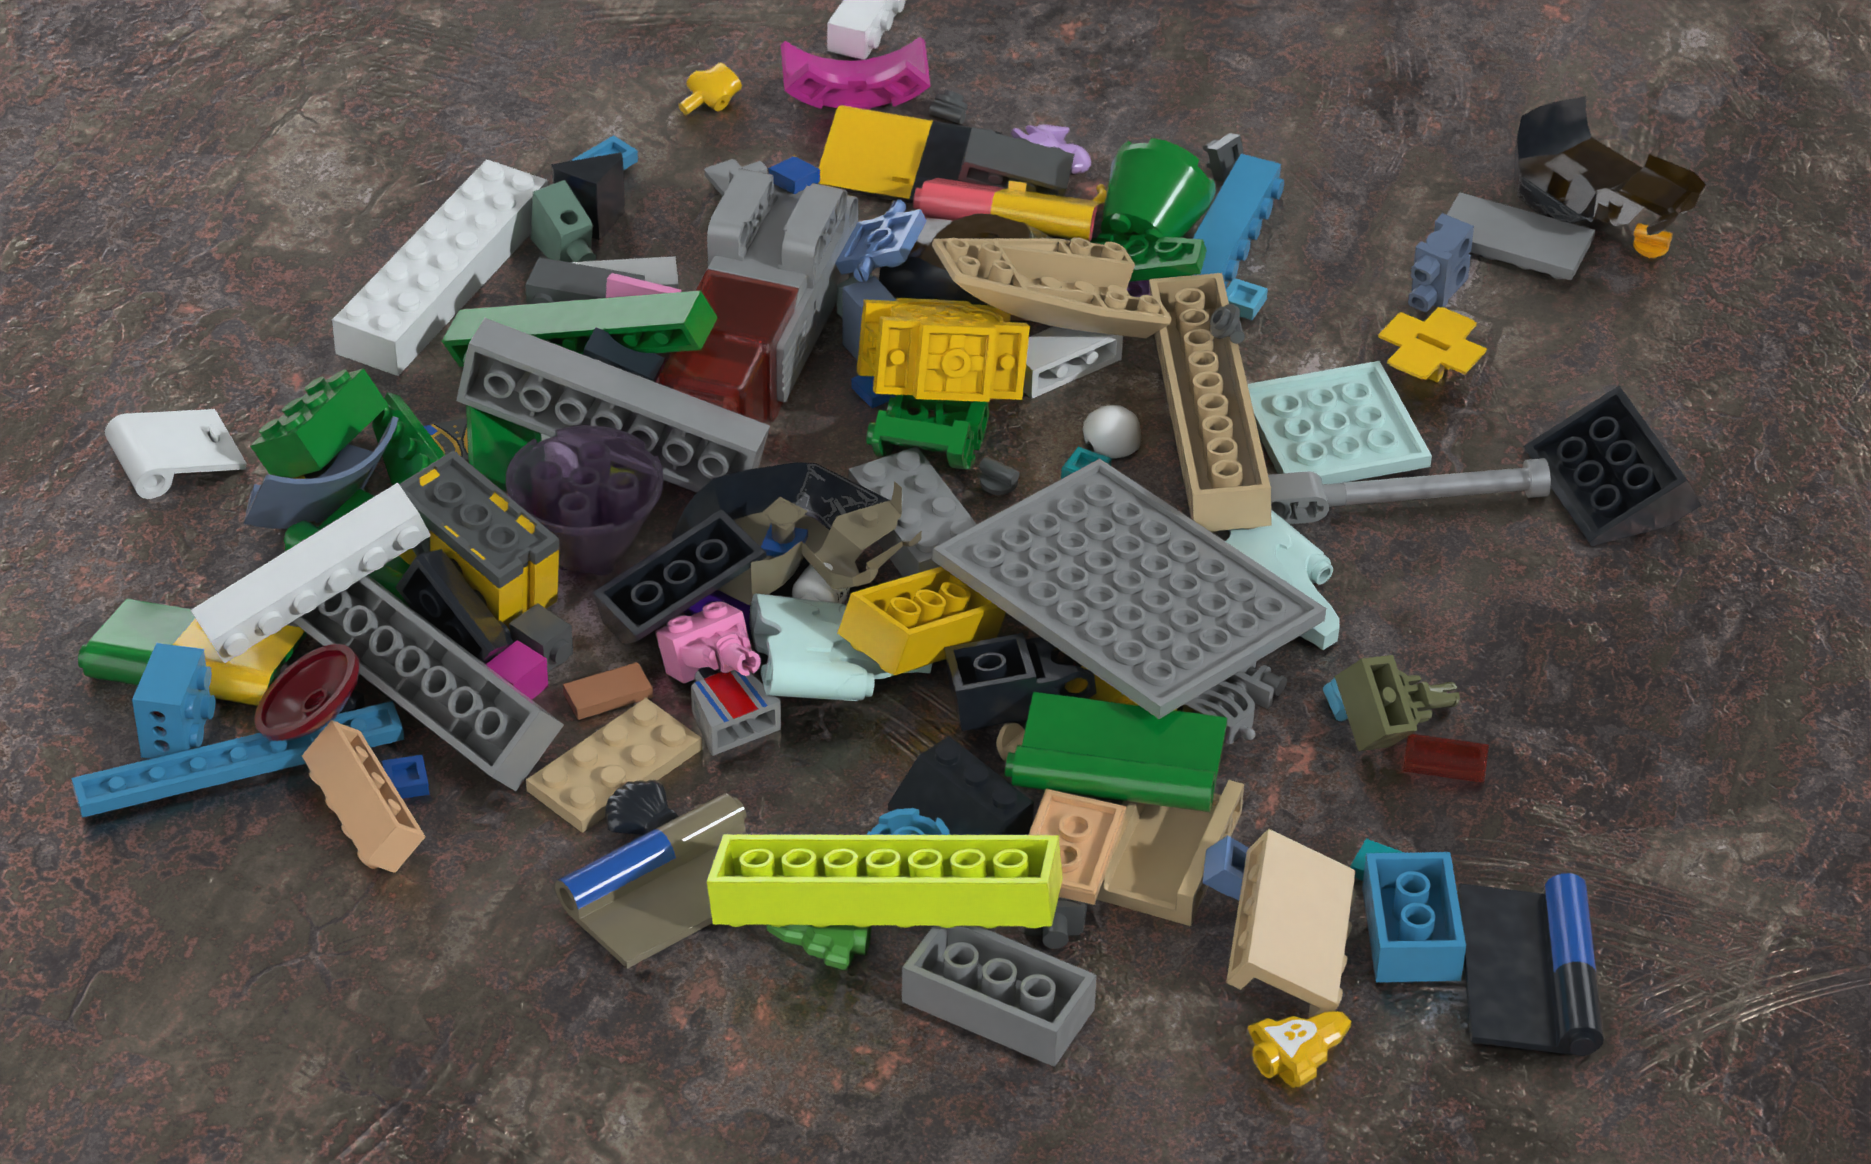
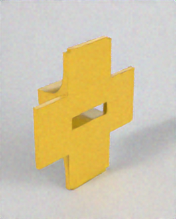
[1378,307,1487,382]

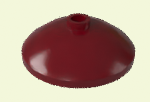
[255,644,359,741]

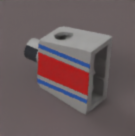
[691,667,781,756]

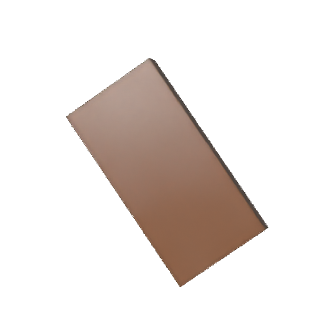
[563,662,653,720]

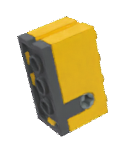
[399,450,559,631]

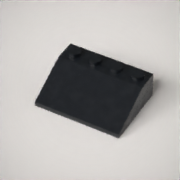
[1523,385,1702,546]

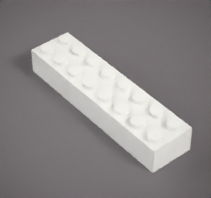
[332,159,548,376]

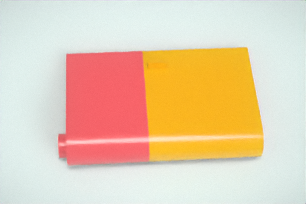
[913,178,1104,242]

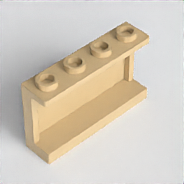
[1096,780,1244,926]
[1226,829,1356,1018]

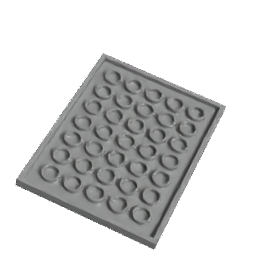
[932,459,1327,719]

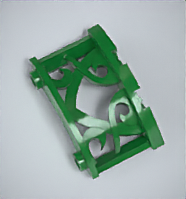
[866,395,989,470]

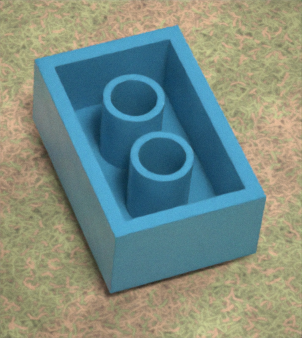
[1362,852,1466,982]

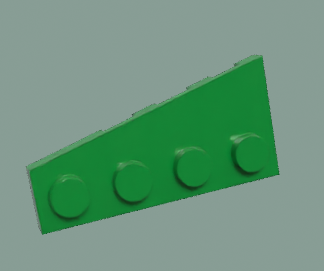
[1090,233,1207,282]

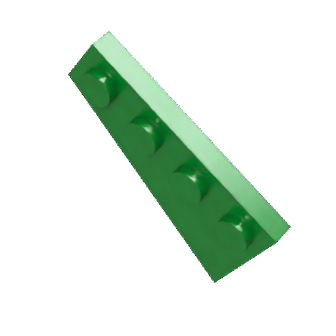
[371,392,445,486]

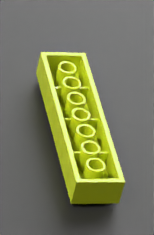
[707,835,1063,929]

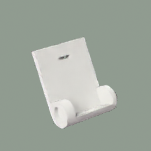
[105,409,247,499]

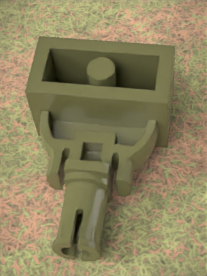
[1334,655,1460,752]

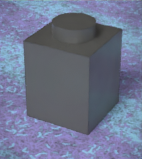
[509,603,573,673]

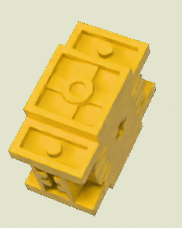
[857,298,1030,402]

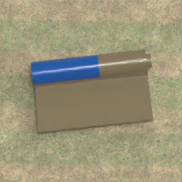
[555,793,749,969]

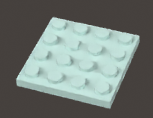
[1247,361,1432,484]

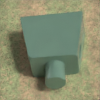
[530,180,596,262]

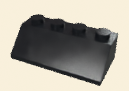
[593,509,767,645]

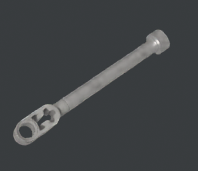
[1268,458,1551,524]

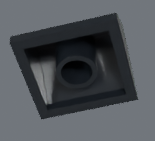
[551,152,625,240]

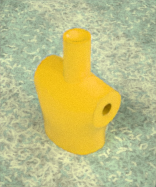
[679,62,742,115]

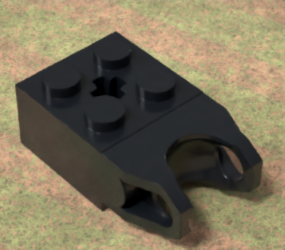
[944,633,1097,731]

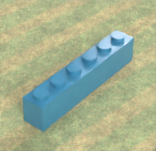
[1178,154,1284,289]

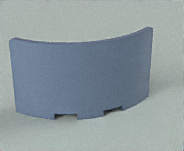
[244,416,399,529]

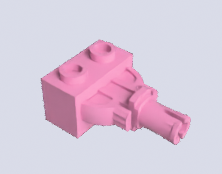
[655,601,761,684]

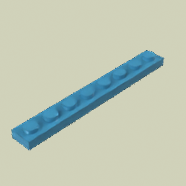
[71,701,404,818]

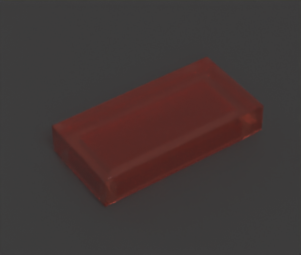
[1403,734,1489,783]

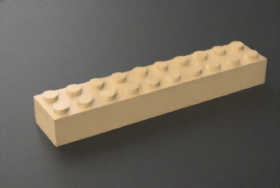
[1149,273,1271,533]

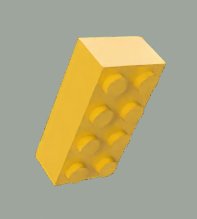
[837,566,1006,675]

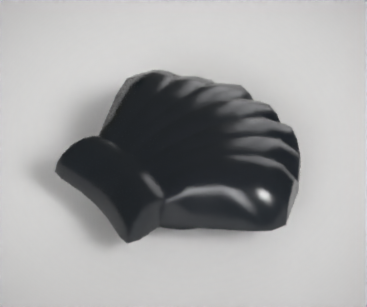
[605,780,679,835]

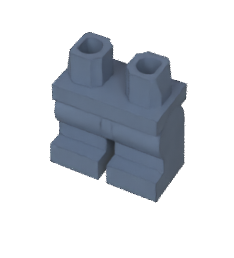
[1408,213,1474,312]

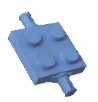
[835,200,926,282]

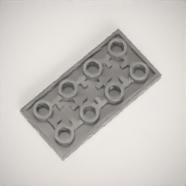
[1447,192,1595,280]

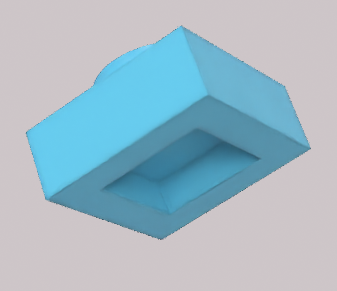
[1226,278,1268,320]

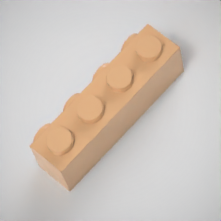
[302,720,425,873]

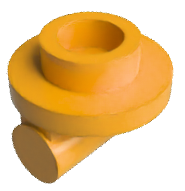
[1633,223,1673,258]

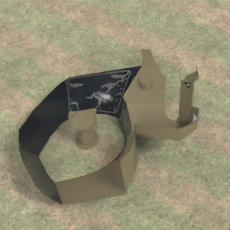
[672,462,921,606]

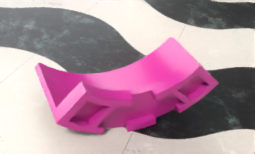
[781,37,931,110]

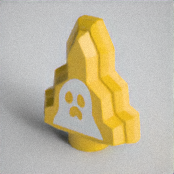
[1248,1011,1351,1088]

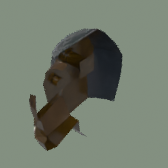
[1514,96,1706,235]

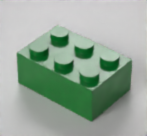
[250,368,388,478]

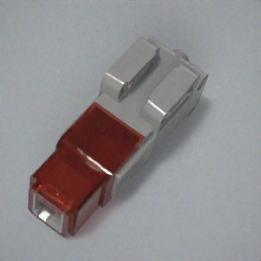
[658,168,858,423]

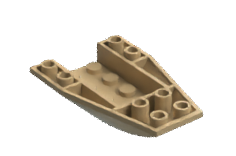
[932,238,1172,338]

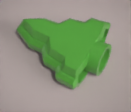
[767,925,872,971]

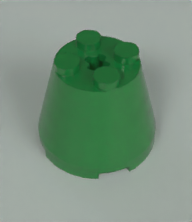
[1101,138,1216,242]

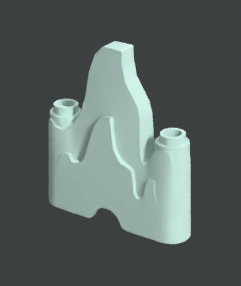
[1225,510,1340,650]
[750,593,933,701]

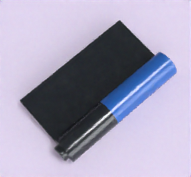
[1458,873,1604,1056]

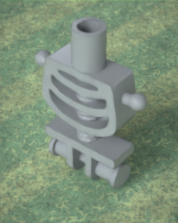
[1182,662,1287,744]

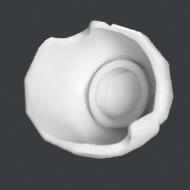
[1083,405,1141,459]

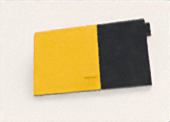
[817,105,1003,204]

